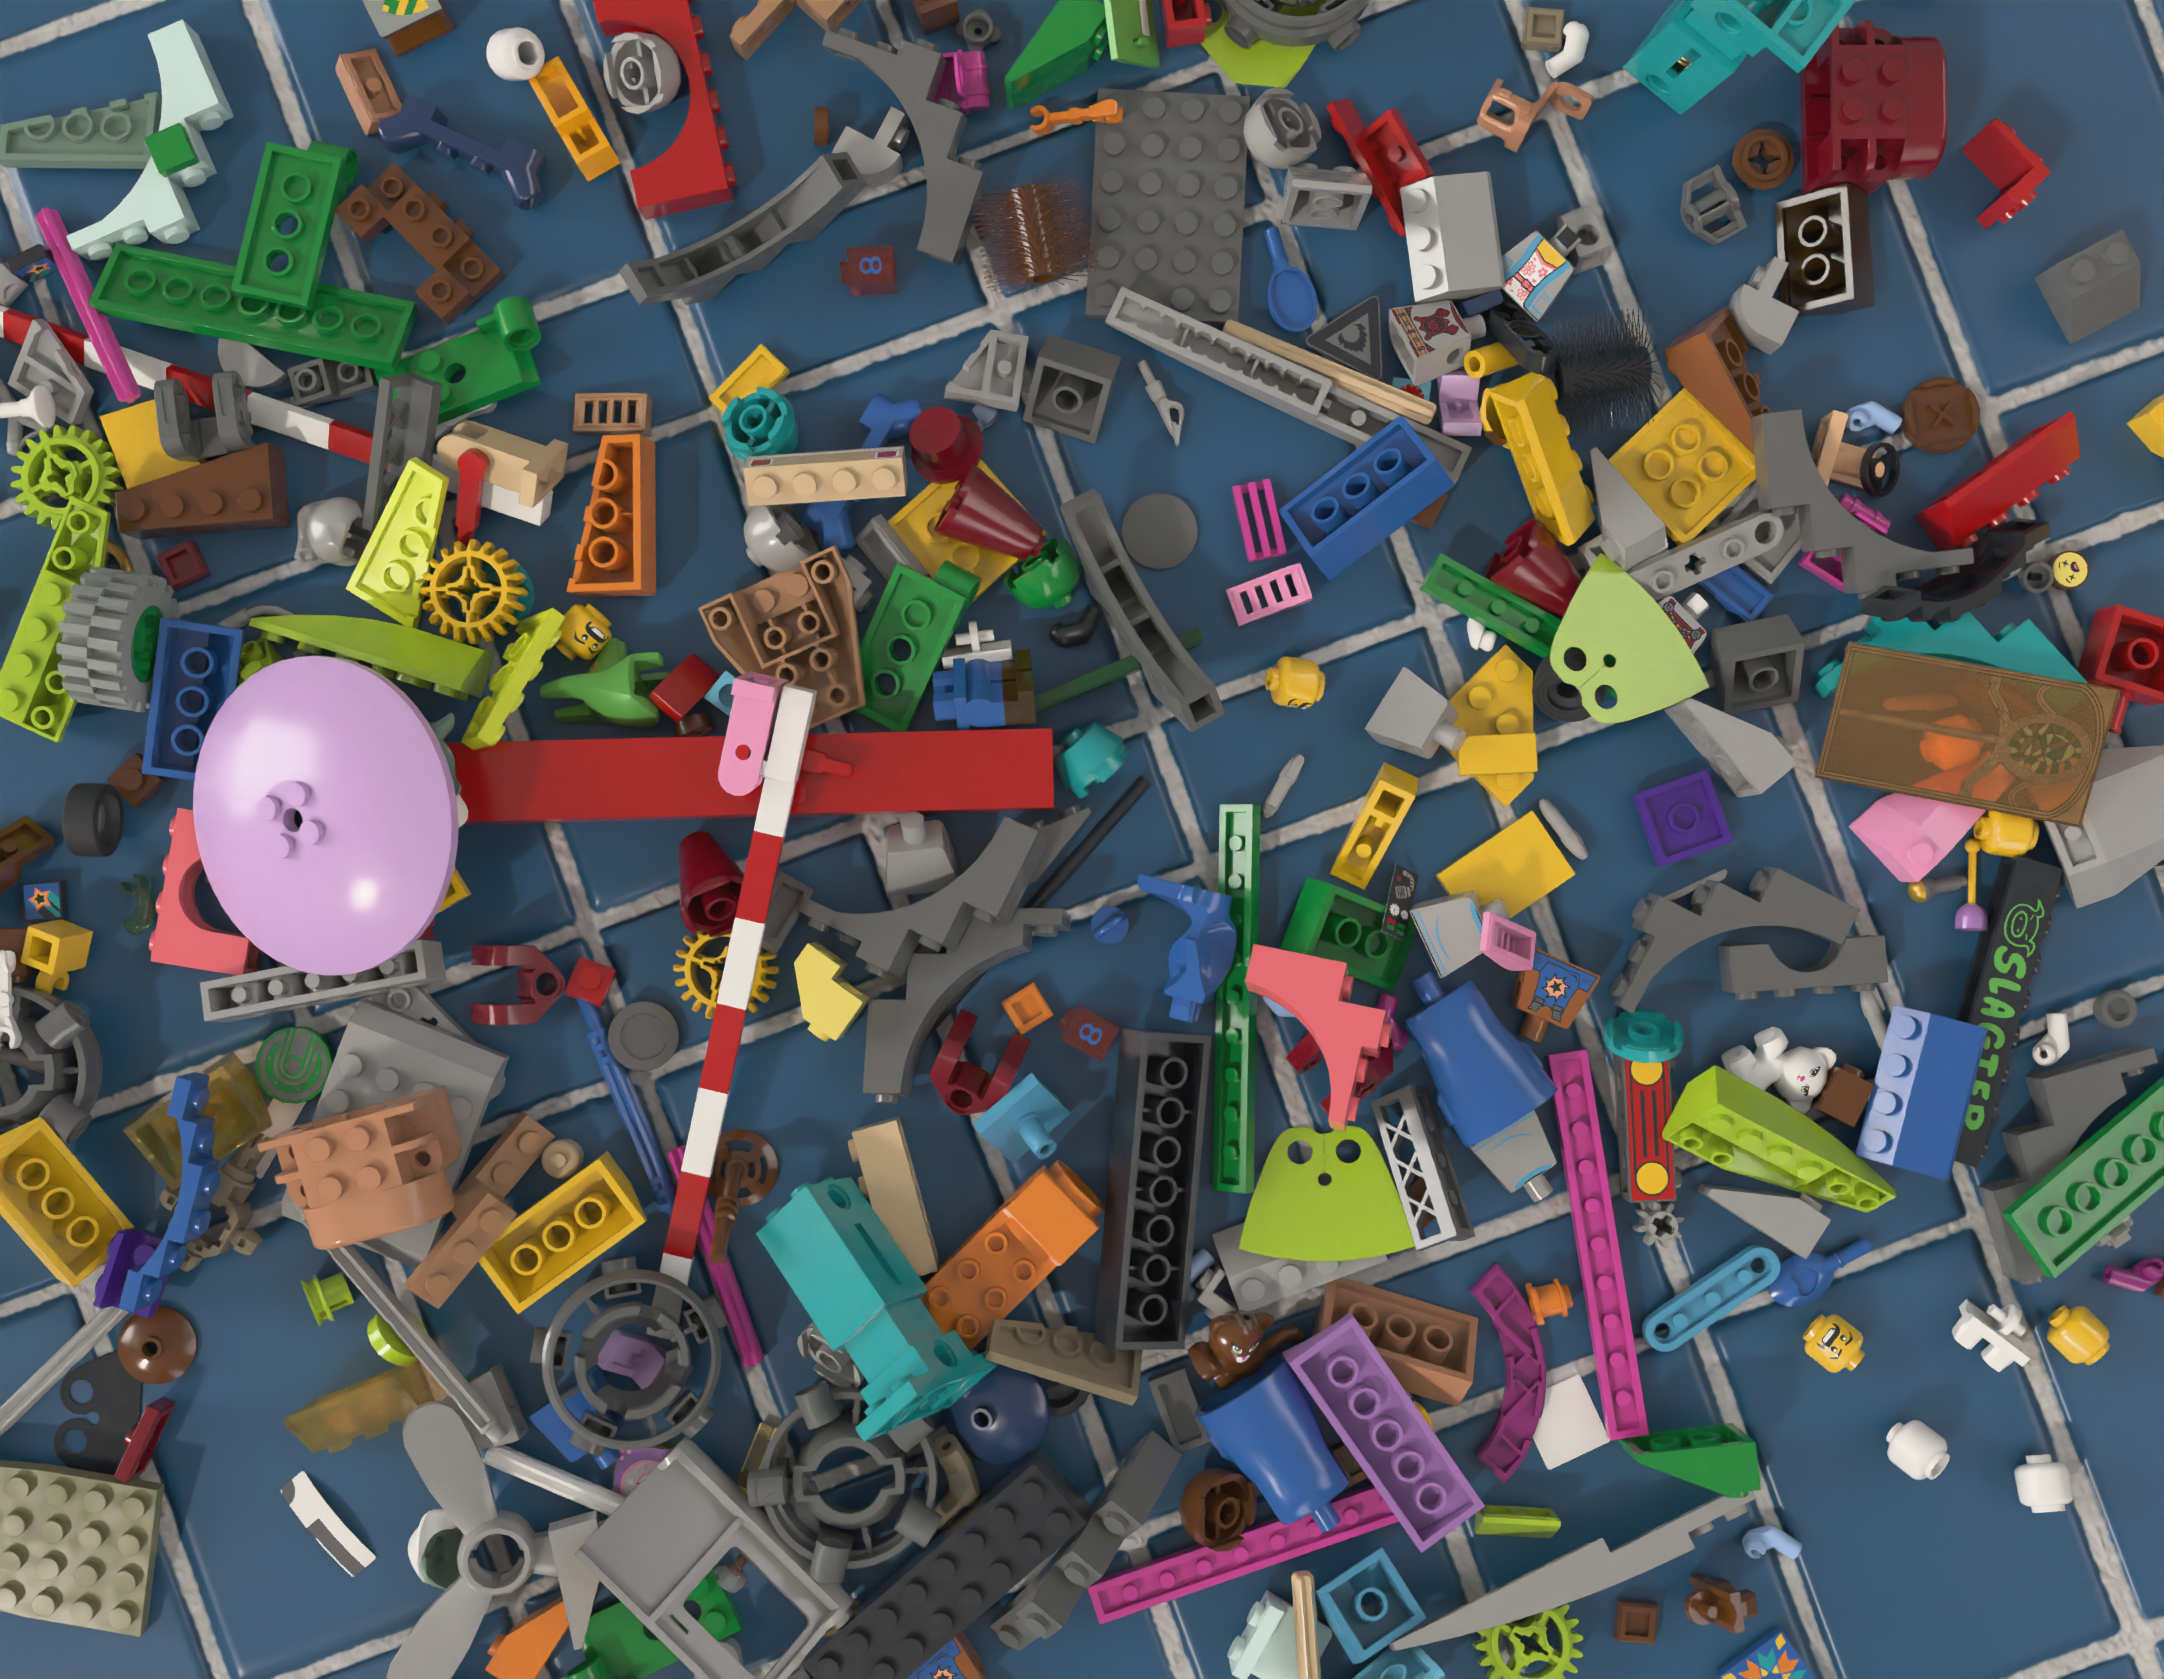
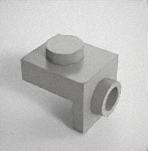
[841,555,876,613]
[1194,1263,1239,1319]

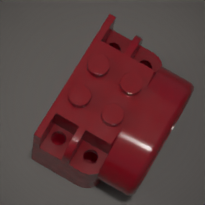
[1800,20,1948,197]

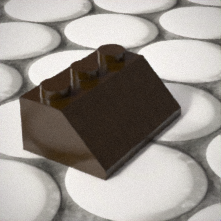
[1774,183,1875,317]

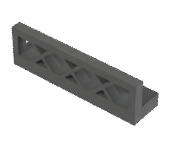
[362,372,442,531]
[1371,1085,1475,1251]

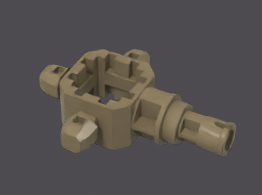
[159,1130,269,1272]

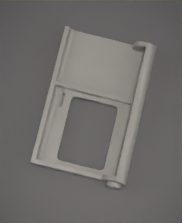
[574,1436,854,1679]

